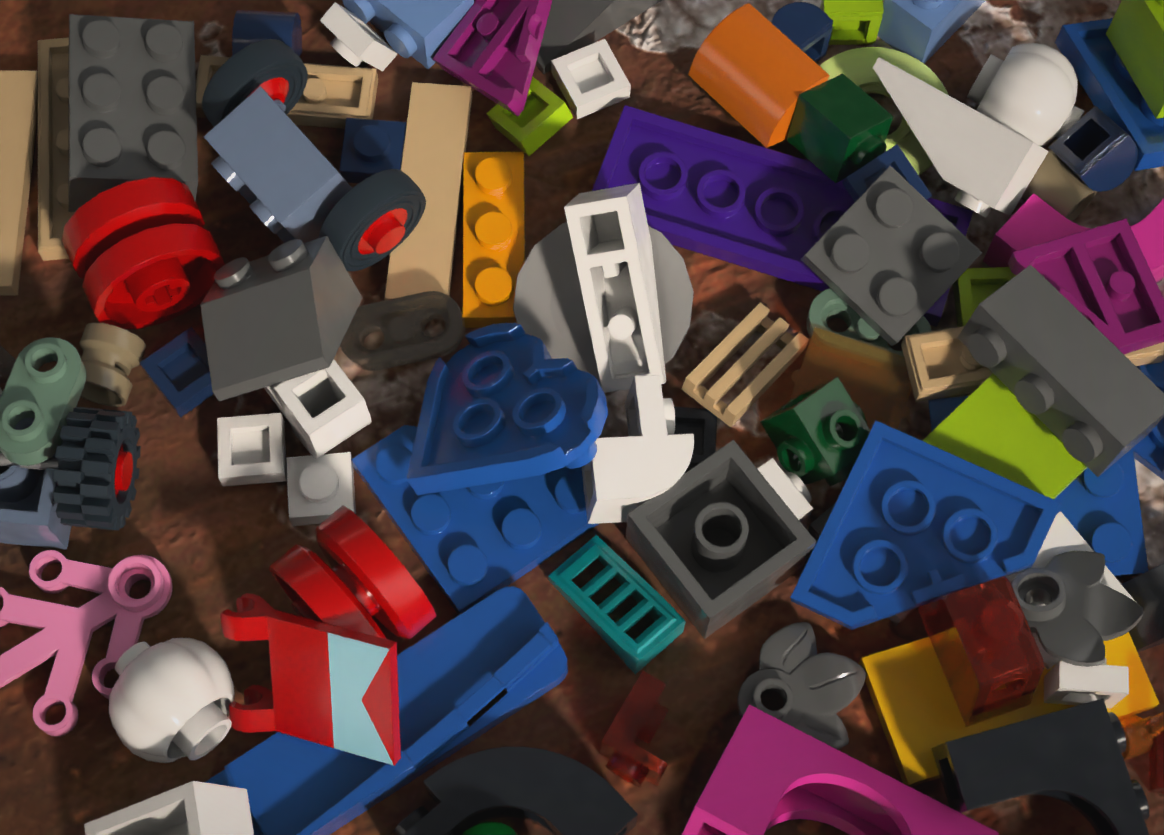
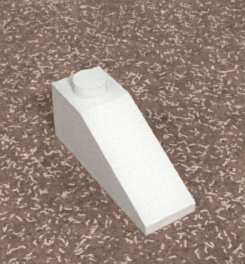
[873,57,1049,217]
[564,183,666,393]

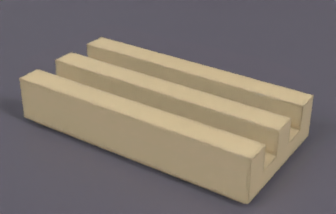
[681,303,809,427]

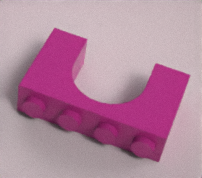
[682,704,999,835]

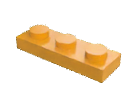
[463,152,525,328]

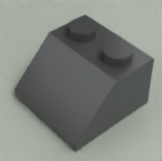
[200,236,362,401]

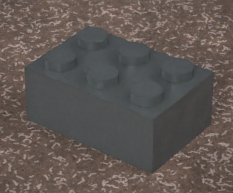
[68,14,198,212]

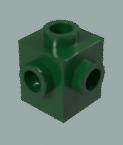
[760,377,871,486]

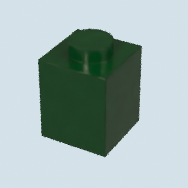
[786,73,893,183]

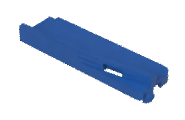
[204,586,568,835]

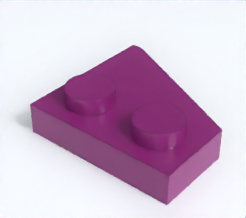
[433,0,553,116]
[1008,218,1164,354]

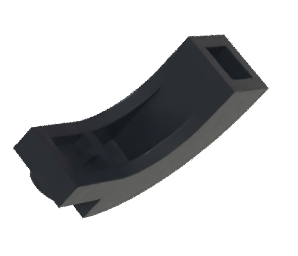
[392,747,638,835]

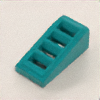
[548,535,686,674]

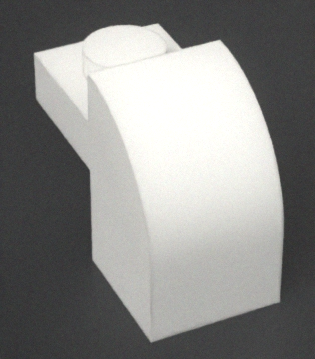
[264,359,372,459]
[582,375,694,524]

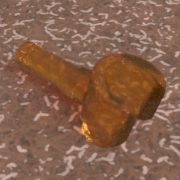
[1119,711,1164,761]

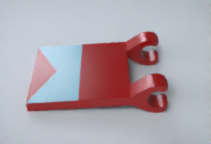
[220,593,401,766]

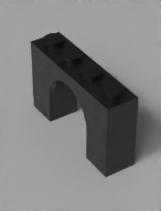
[931,699,1149,835]

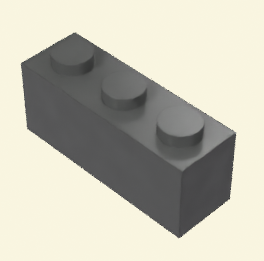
[957,265,1164,477]

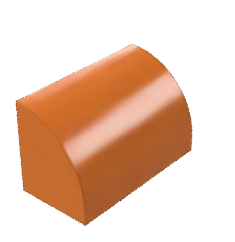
[688,3,829,148]

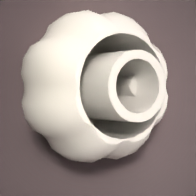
[967,43,1084,148]
[109,638,235,763]

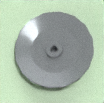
[513,222,694,386]

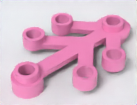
[0,550,173,737]

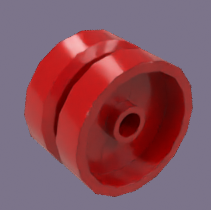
[61,177,225,330]
[269,505,437,639]

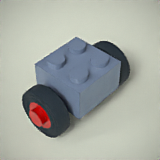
[202,39,426,271]

